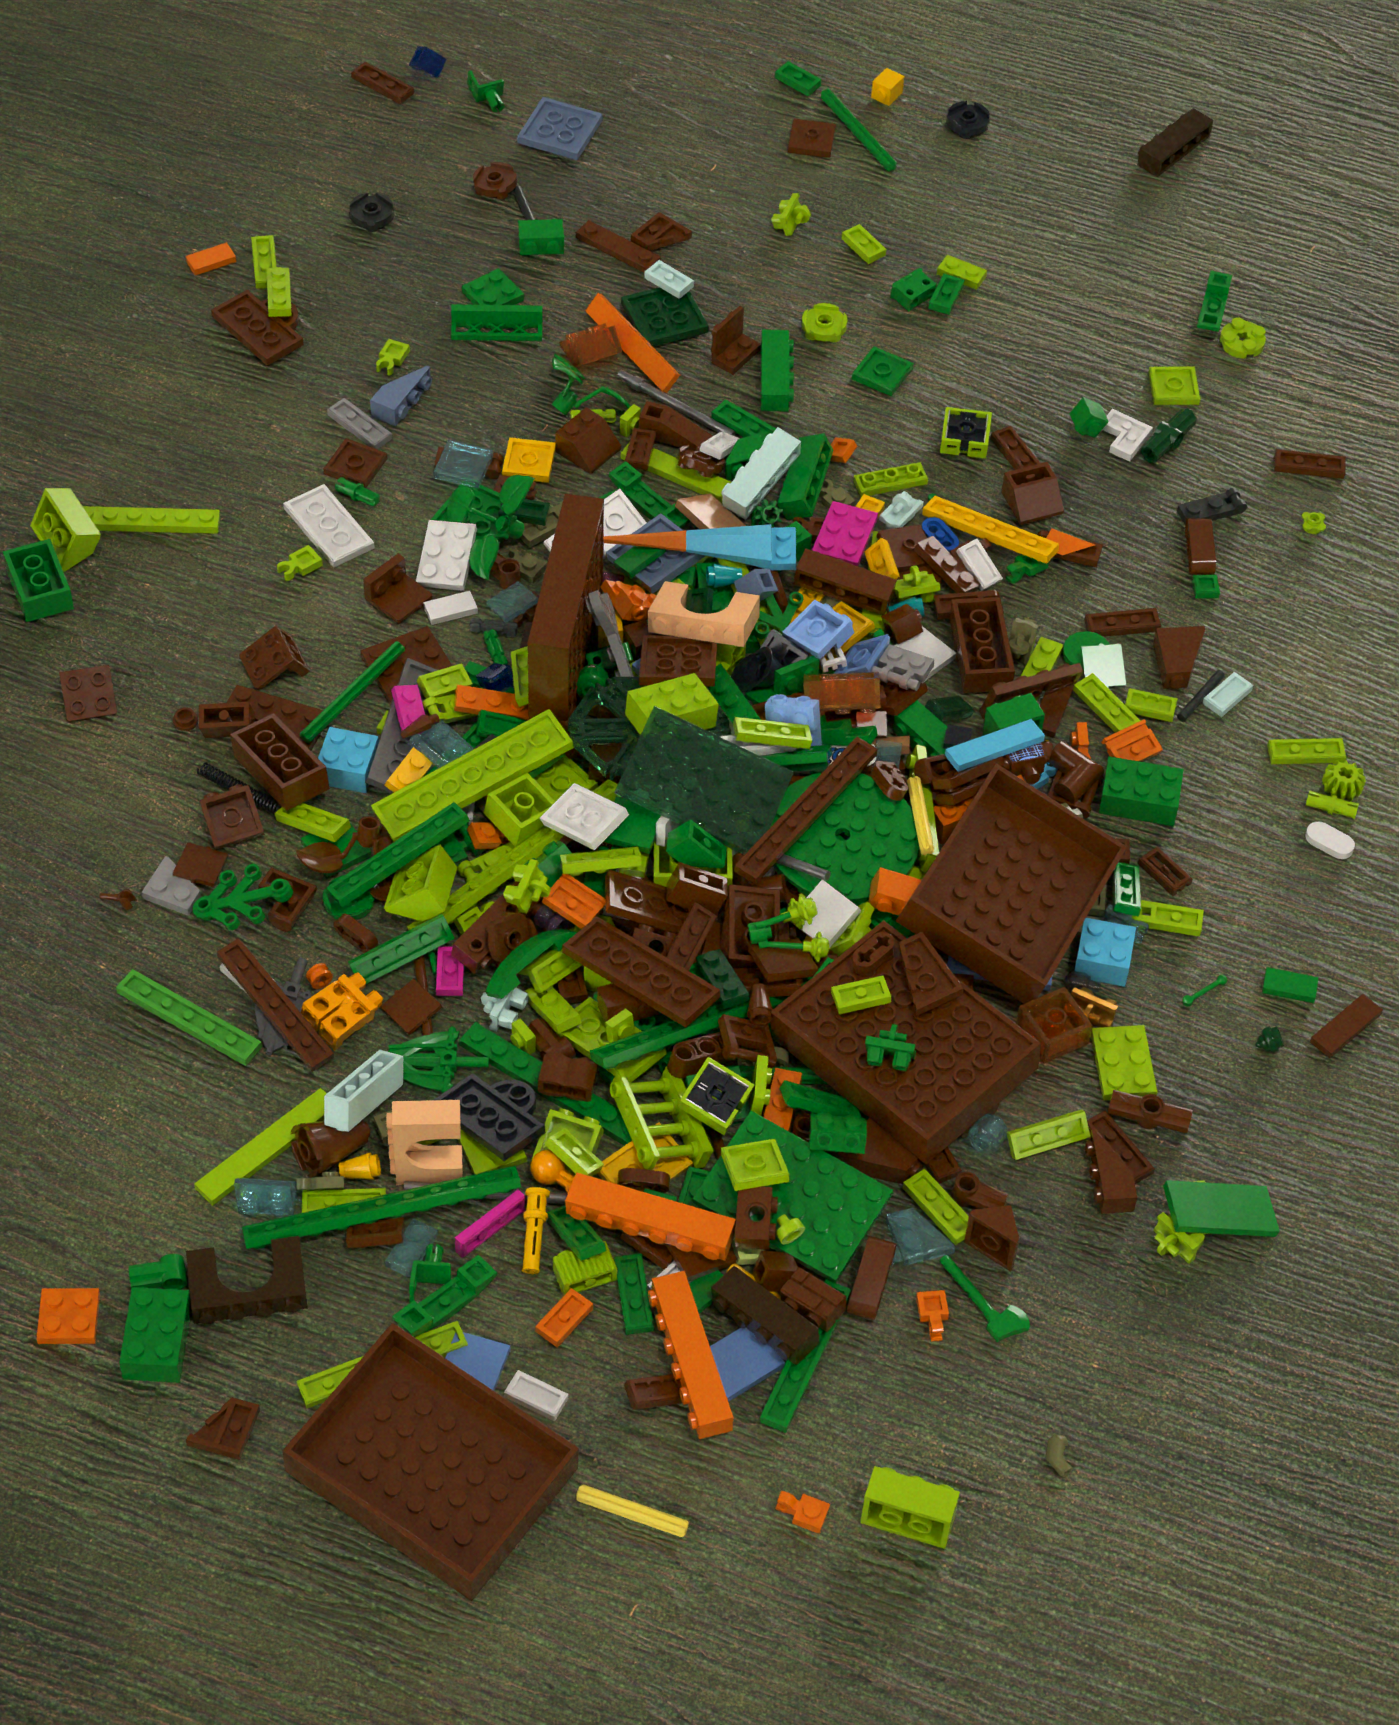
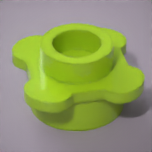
[1302,512,1326,534]

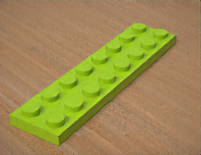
[371,709,574,842]

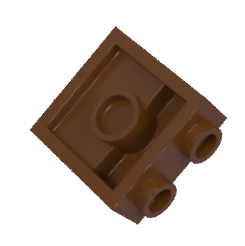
[199,784,265,850]

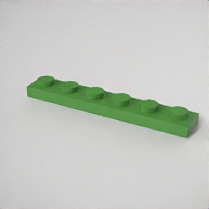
[116,969,262,1066]

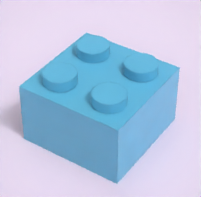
[318,727,379,793]
[1073,918,1136,987]

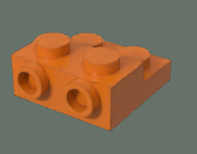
[600,580,657,622]

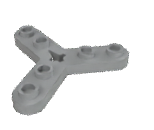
[585,590,636,689]

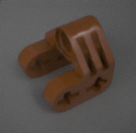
[870,761,910,803]

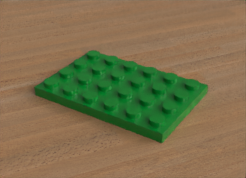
[692,1111,893,1283]

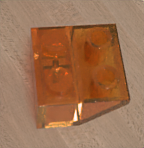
[559,323,622,367]

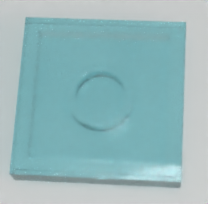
[433,439,493,488]

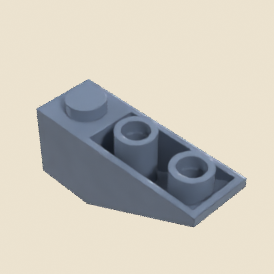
[370,366,432,426]

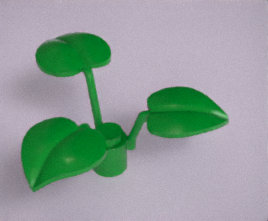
[552,354,631,416]
[446,475,535,580]

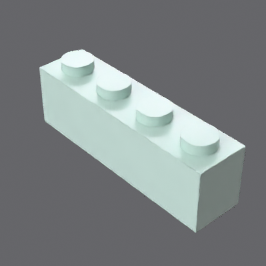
[721,427,801,520]
[324,1050,403,1132]

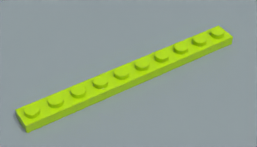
[407,780,625,930]

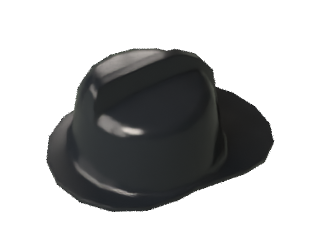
[731,647,784,693]

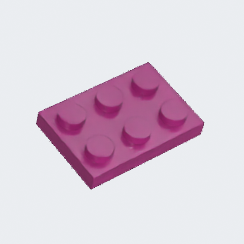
[812,501,878,566]

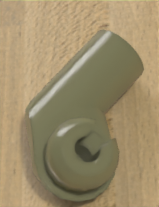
[1045,1434,1073,1478]

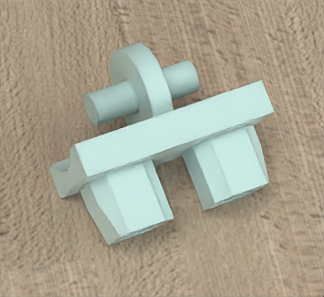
[879,491,923,530]
[481,987,528,1032]

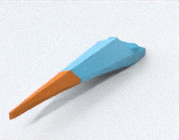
[604,524,796,570]

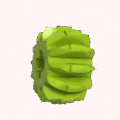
[1322,759,1366,801]

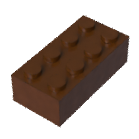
[949,597,1015,693]
[230,713,330,811]

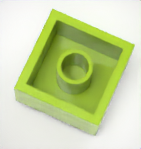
[483,772,555,847]

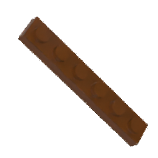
[217,938,334,1072]

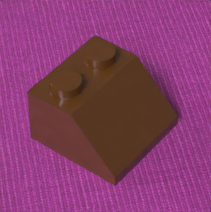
[555,407,621,474]

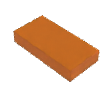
[185,242,236,276]

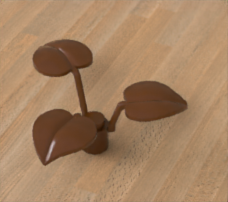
[296,816,395,902]

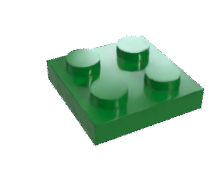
[462,268,524,305]

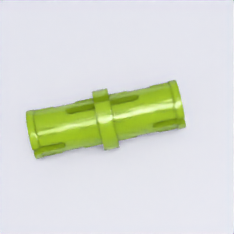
[1305,790,1359,819]

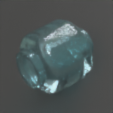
[968,1113,1008,1154]

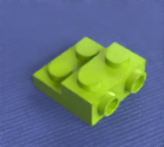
[531,1108,604,1175]

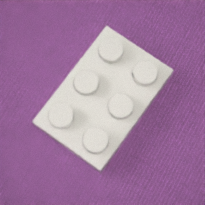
[416,520,477,591]
[540,783,629,850]

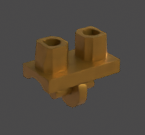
[1065,987,1118,1027]

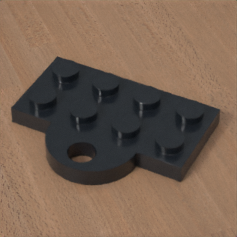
[434,1073,546,1162]

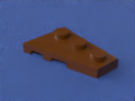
[899,932,964,1016]

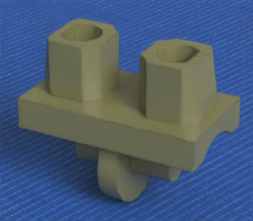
[1009,617,1039,665]

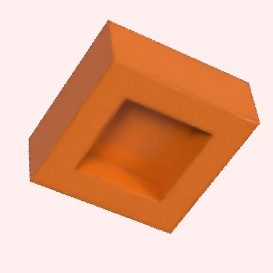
[830,437,857,463]

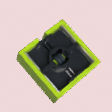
[940,407,992,459]
[678,1057,755,1136]

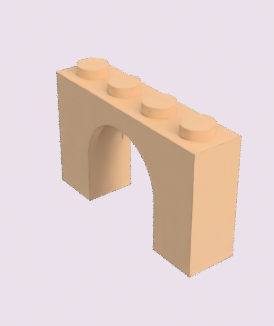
[648,581,760,647]
[386,1100,463,1185]

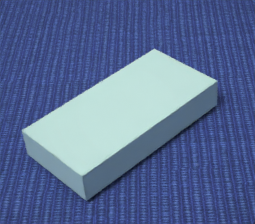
[1202,672,1253,717]

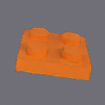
[36,1288,100,1344]

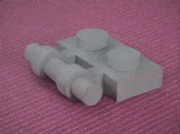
[871,644,934,691]

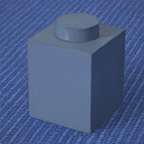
[734,569,778,601]

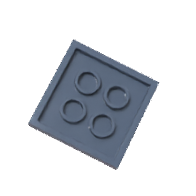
[517,97,602,160]
[605,513,706,594]

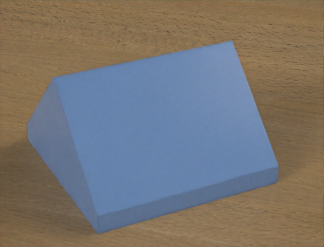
[832,634,890,687]

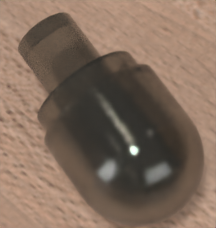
[1064,971,1101,993]

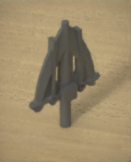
[255,958,313,1056]

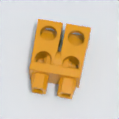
[301,972,383,1051]

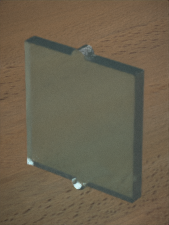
[485,581,538,623]

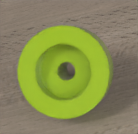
[776,1214,805,1244]

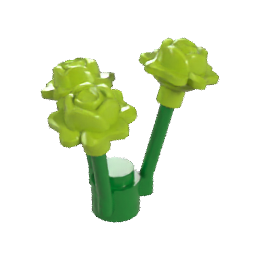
[748,893,829,963]

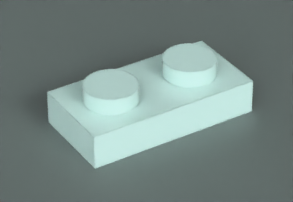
[644,260,694,299]

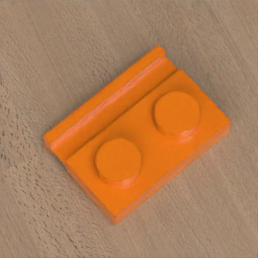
[1101,719,1163,762]
[542,874,606,929]

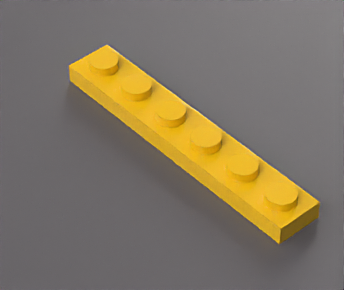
[923,496,1059,564]

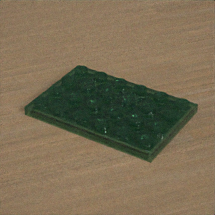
[614,706,794,855]

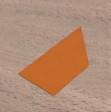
[1046,529,1095,555]

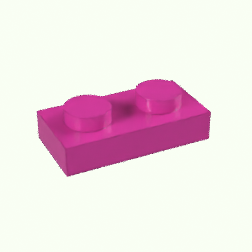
[391,685,428,734]
[436,946,464,996]

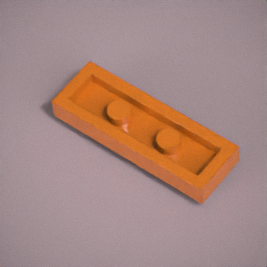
[454,685,529,720]

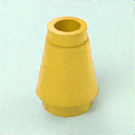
[339,1152,381,1180]

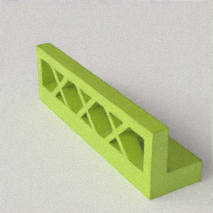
[517,915,615,993]

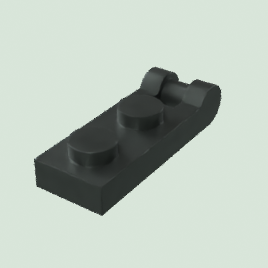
[1177,488,1247,524]

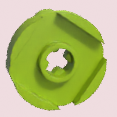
[802,303,847,343]
[1219,317,1266,359]

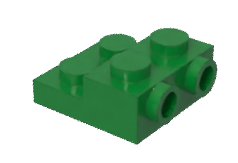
[809,1112,867,1154]

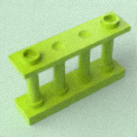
[610,1066,714,1170]

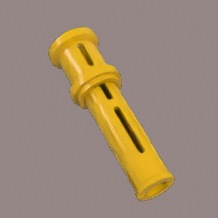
[522,1187,550,1274]

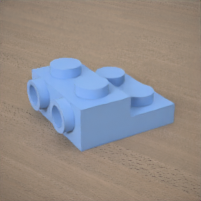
[782,600,854,659]
[765,694,822,746]

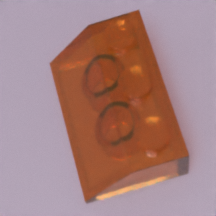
[804,672,881,715]

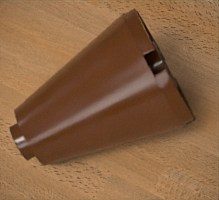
[291,1120,370,1177]

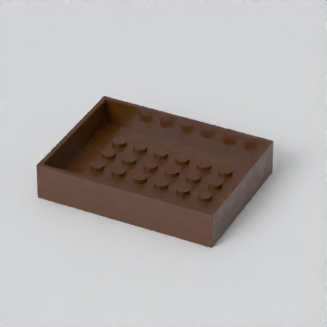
[528,494,604,722]
[896,763,1127,1007]
[770,920,1041,1164]
[282,1323,579,1601]

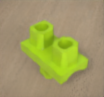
[771,193,811,236]
[894,565,940,603]
[503,859,551,914]
[1154,1212,1205,1264]

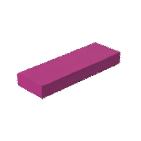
[455,1189,525,1258]

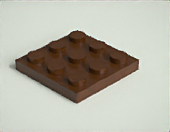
[360,626,452,705]
[639,635,717,687]

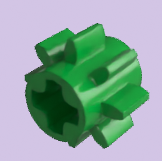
[752,499,783,527]

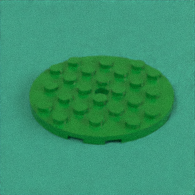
[765,773,919,904]

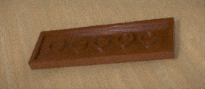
[562,916,720,1028]

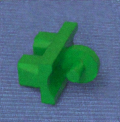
[865,1024,916,1071]

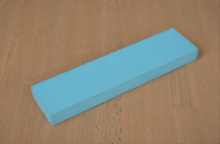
[945,719,1045,772]

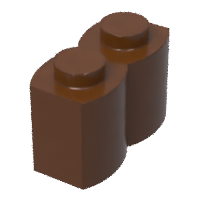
[538,1053,598,1101]

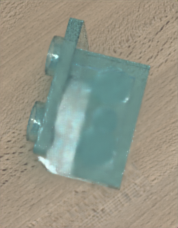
[234,1178,297,1217]

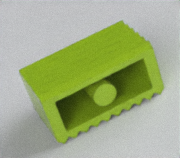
[553,1241,617,1296]

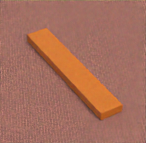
[585,293,680,393]

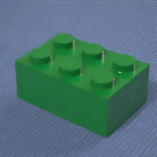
[3,539,74,622]
[1099,756,1184,826]
[119,1287,192,1383]

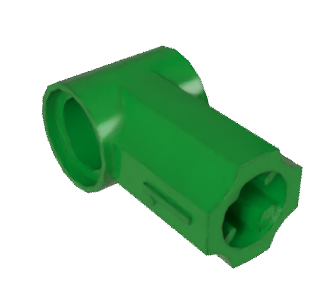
[129,1254,187,1290]

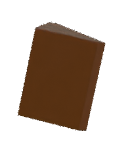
[964,1205,1019,1272]

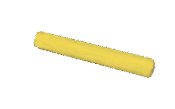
[907,776,934,855]
[576,1484,688,1537]

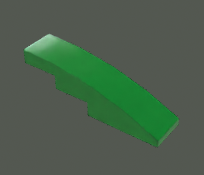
[820,712,878,746]

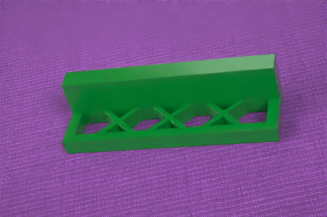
[451,304,543,341]

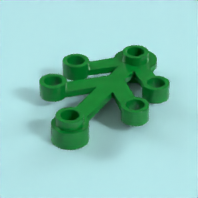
[753,592,804,639]
[193,864,293,930]

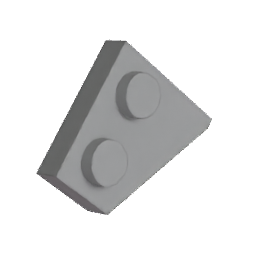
[141,856,201,916]

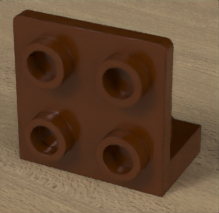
[711,306,761,375]
[363,553,432,623]
[239,625,310,690]
[59,665,117,722]

